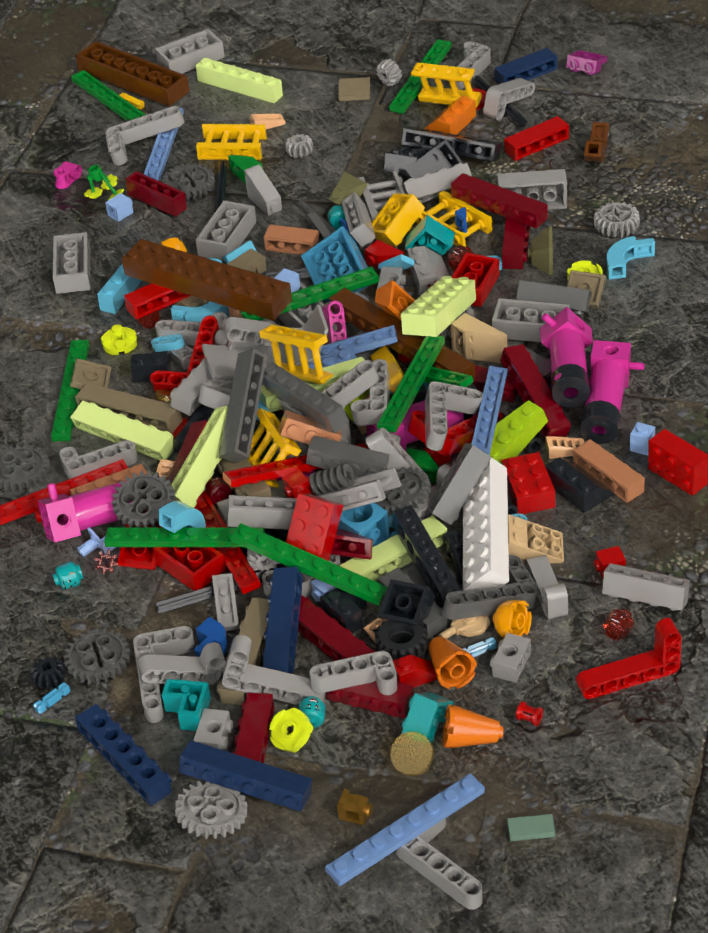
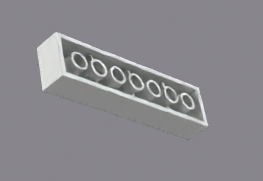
[463,458,509,590]

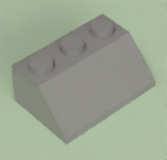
[407,246,449,296]

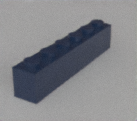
[262,567,303,674]
[179,740,313,812]

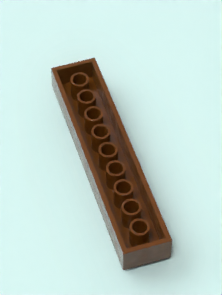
[122,239,292,321]

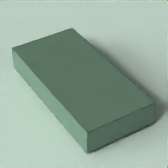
[507,814,555,841]

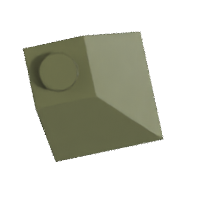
[327,171,368,206]
[528,226,553,275]

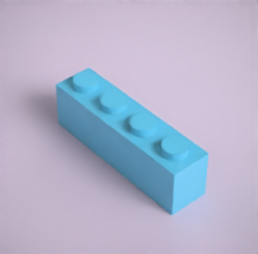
[97,264,142,314]

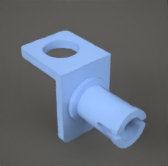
[77,527,116,558]

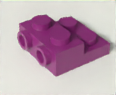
[566,50,608,75]

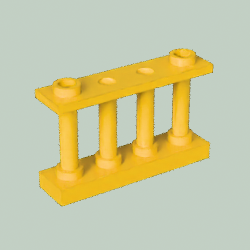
[411,63,482,108]
[196,124,267,160]
[416,190,492,249]
[259,324,333,384]
[247,408,302,488]

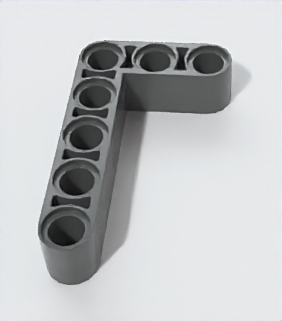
[442,555,539,620]

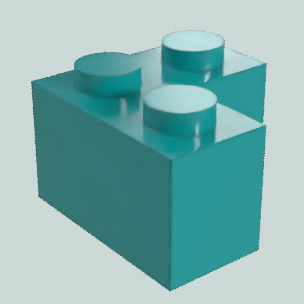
[405,215,455,256]
[162,679,211,731]
[402,693,454,744]

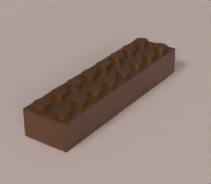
[76,41,190,107]

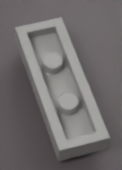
[212,573,239,631]

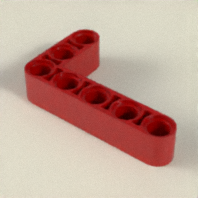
[150,315,220,395]
[407,410,503,456]
[575,618,682,699]

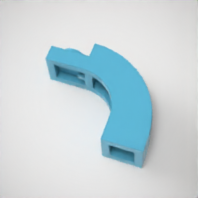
[607,236,655,280]
[171,301,230,322]
[159,501,206,533]

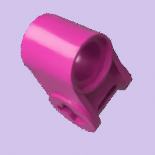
[53,161,82,189]

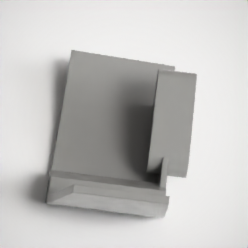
[202,305,328,379]

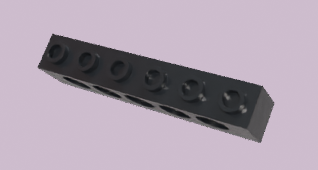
[402,126,501,161]
[392,505,461,608]

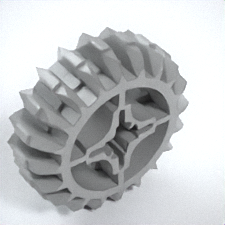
[594,201,640,238]

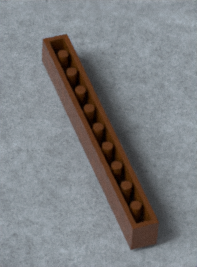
[329,288,475,379]

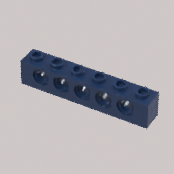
[75,704,172,806]

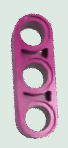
[322,301,347,345]

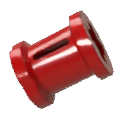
[516,701,543,726]

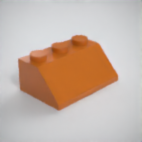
[424,96,476,135]
[375,280,415,320]

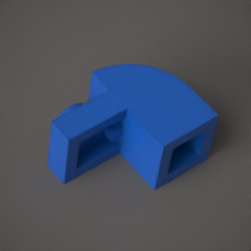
[195,617,228,657]

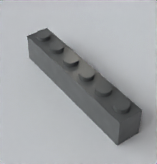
[219,348,267,463]
[263,362,349,433]

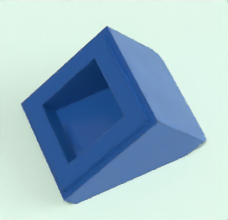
[455,207,467,233]

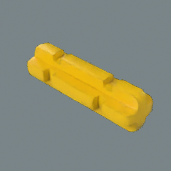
[119,93,145,110]

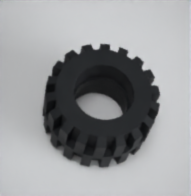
[375,620,428,660]

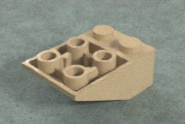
[451,313,507,363]
[508,514,564,564]

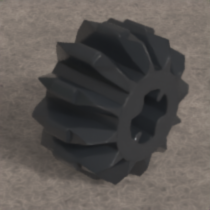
[30,656,66,691]

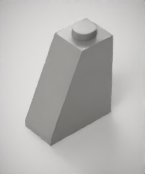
[244,164,282,216]

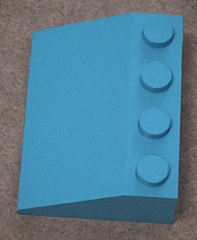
[301,226,368,303]

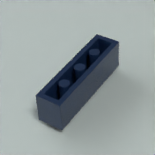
[494,48,557,84]

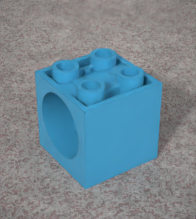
[338,503,390,547]

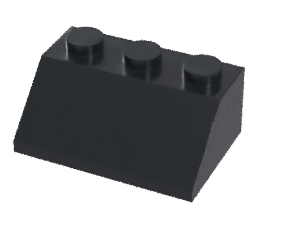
[545,457,613,513]

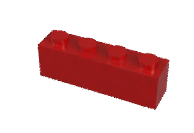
[504,116,569,161]
[124,283,191,320]

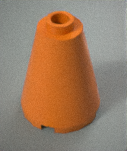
[428,636,477,689]
[442,705,503,748]

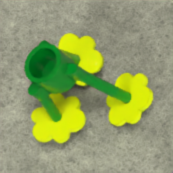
[84,164,124,200]

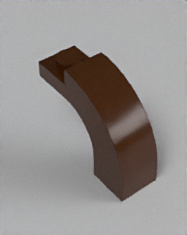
[584,122,610,163]

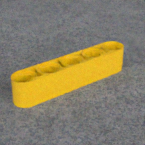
[370,346,405,394]

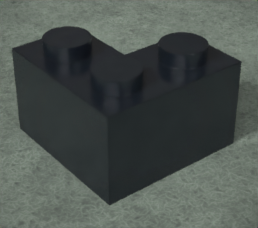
[320,588,367,633]

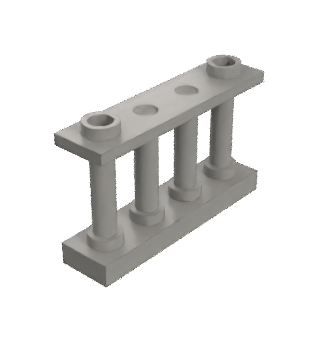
[358,171,405,223]
[318,467,402,511]

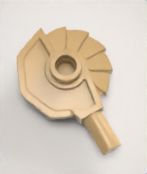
[439,615,490,639]

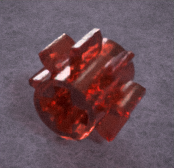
[138,312,160,329]
[94,549,119,574]

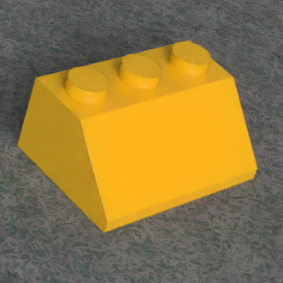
[372,193,425,246]

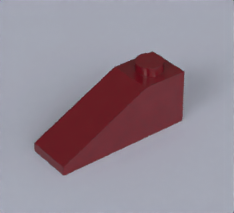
[331,529,373,560]

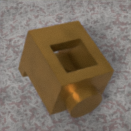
[337,789,373,825]

